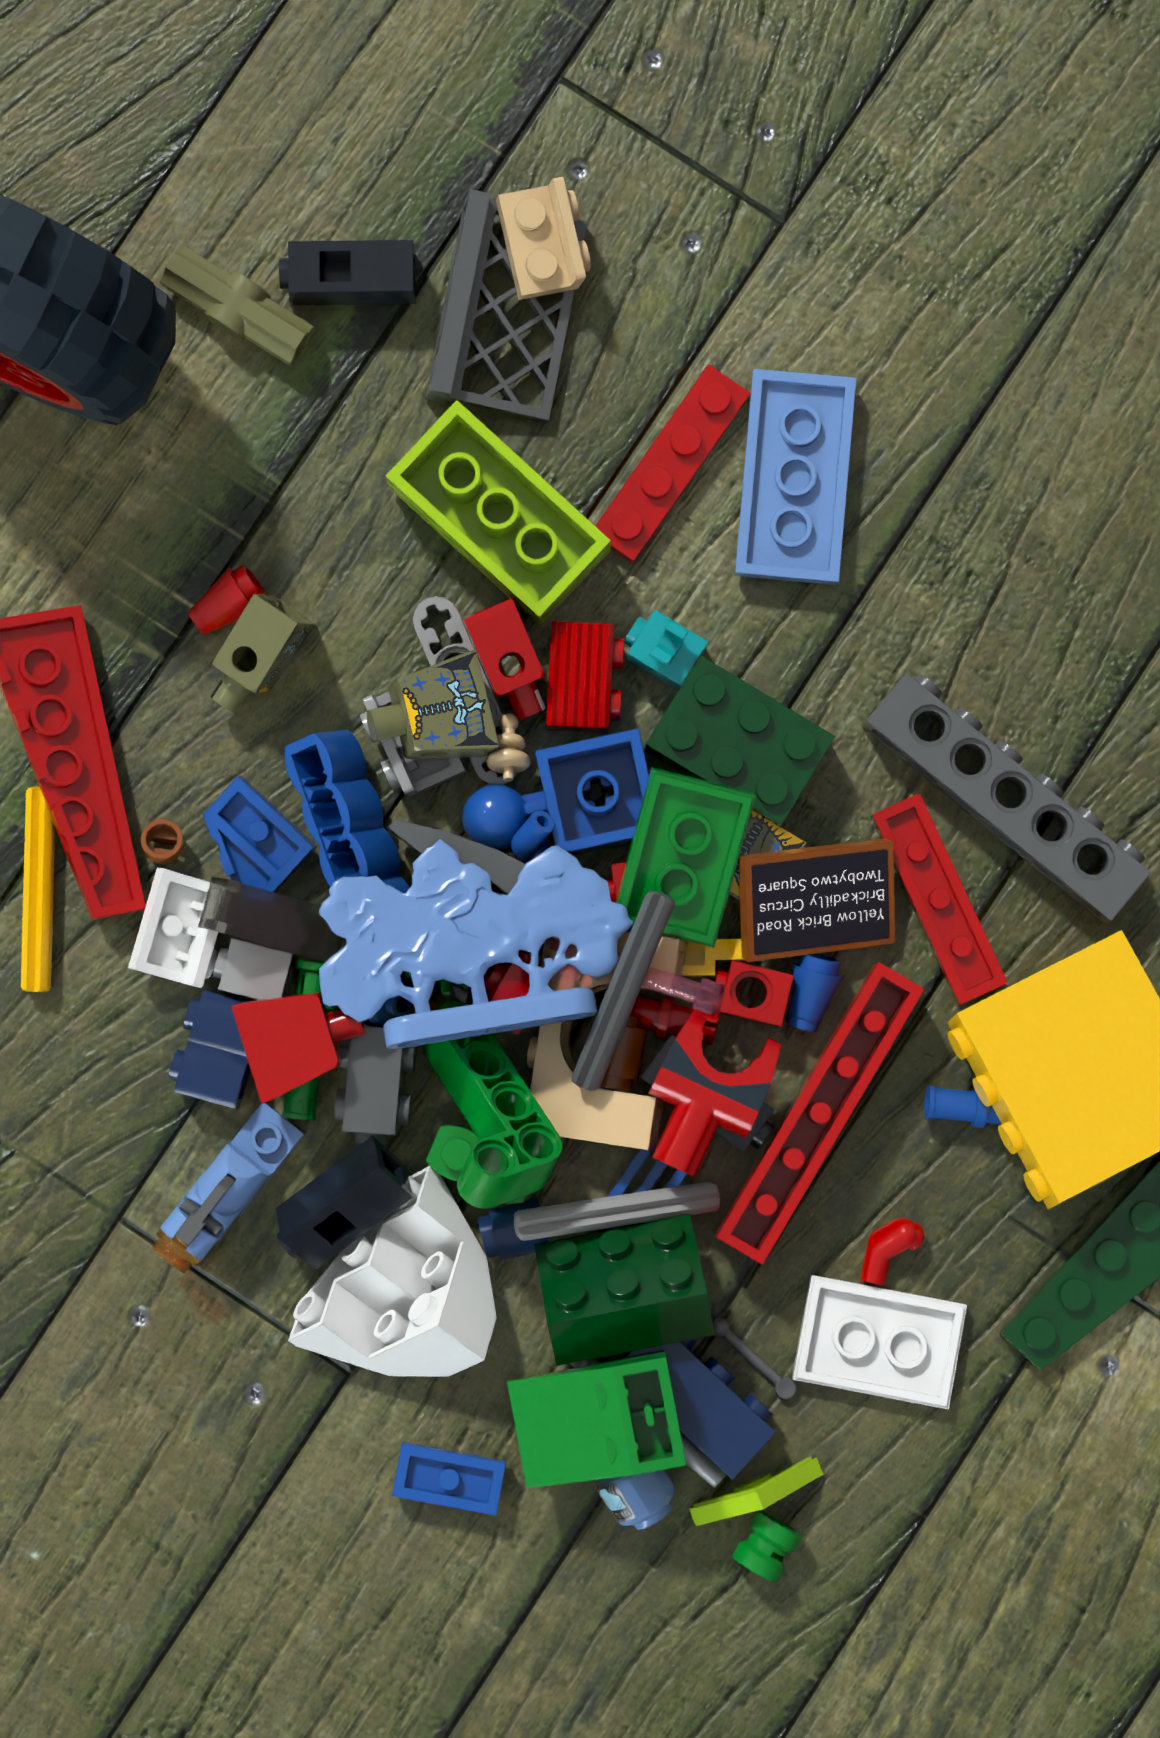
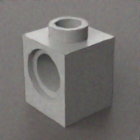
[213,938,298,1000]

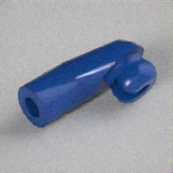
[511,810,555,864]

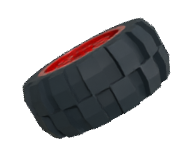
[0,194,176,426]

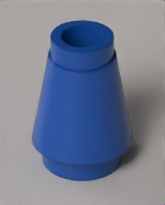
[787,954,843,1032]

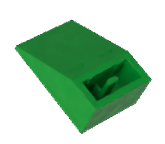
[507,1351,686,1488]

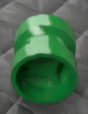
[731,1510,803,1584]

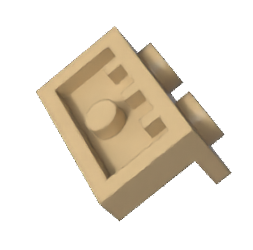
[496,177,591,300]

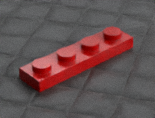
[595,364,751,564]
[871,793,1008,1005]

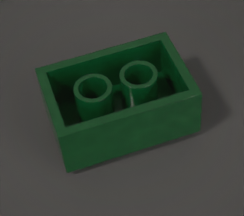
[645,655,835,827]
[534,1214,714,1366]

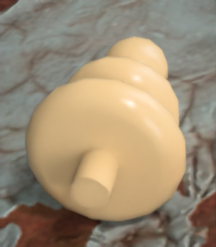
[486,713,531,782]

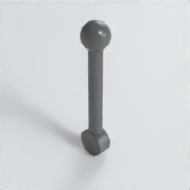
[712,1317,796,1399]

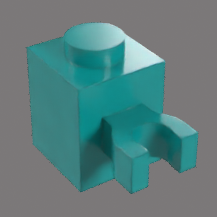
[624,609,708,692]

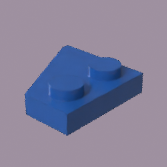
[203,776,317,921]

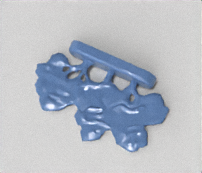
[319,839,633,1049]

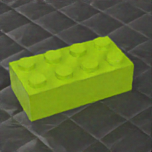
[385,400,611,627]

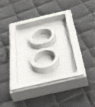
[792,1275,967,1410]

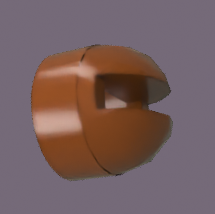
[141,819,184,864]

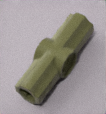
[160,245,315,367]

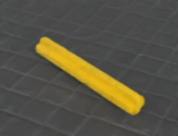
[21,786,55,992]

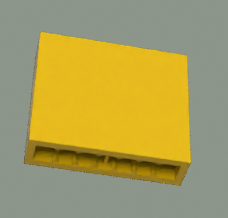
[947,930,1160,1210]

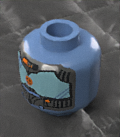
[596,1470,675,1530]

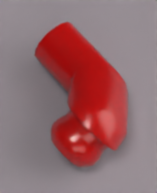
[860,1218,924,1285]

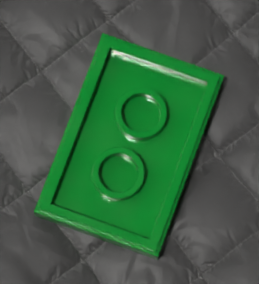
[615,767,756,948]

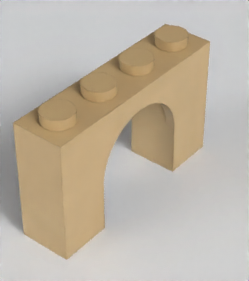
[527,932,687,1151]

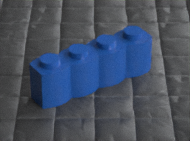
[285,729,410,893]

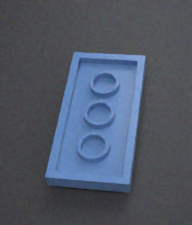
[734,369,856,585]

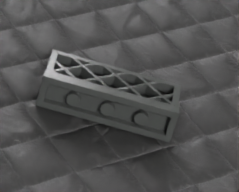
[425,189,588,423]

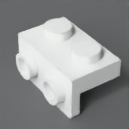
[128,867,232,988]

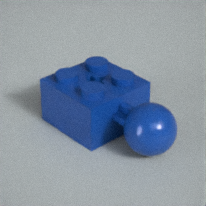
[462,729,649,856]

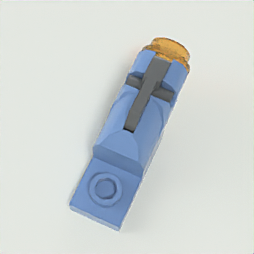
[152,1102,306,1273]

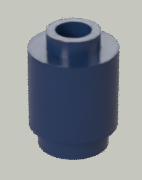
[478,1197,556,1261]

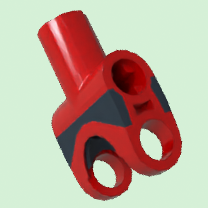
[648,1005,781,1177]

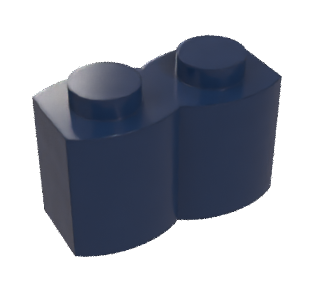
[169,990,251,1110]

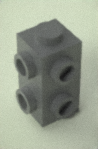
[335,1026,417,1145]

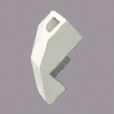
[288,1166,497,1377]

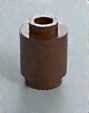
[601,1016,648,1092]

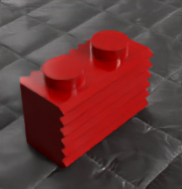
[546,621,624,733]

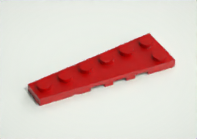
[0,605,146,921]

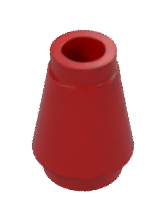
[187,564,267,636]

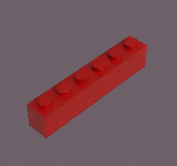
[714,962,924,1265]

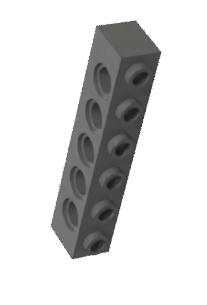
[862,673,1151,924]

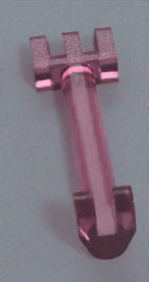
[544,939,724,1016]

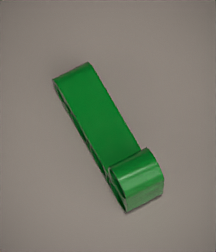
[423,1001,562,1209]

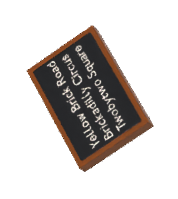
[738,838,895,962]

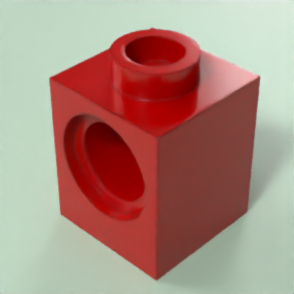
[711,960,794,1028]

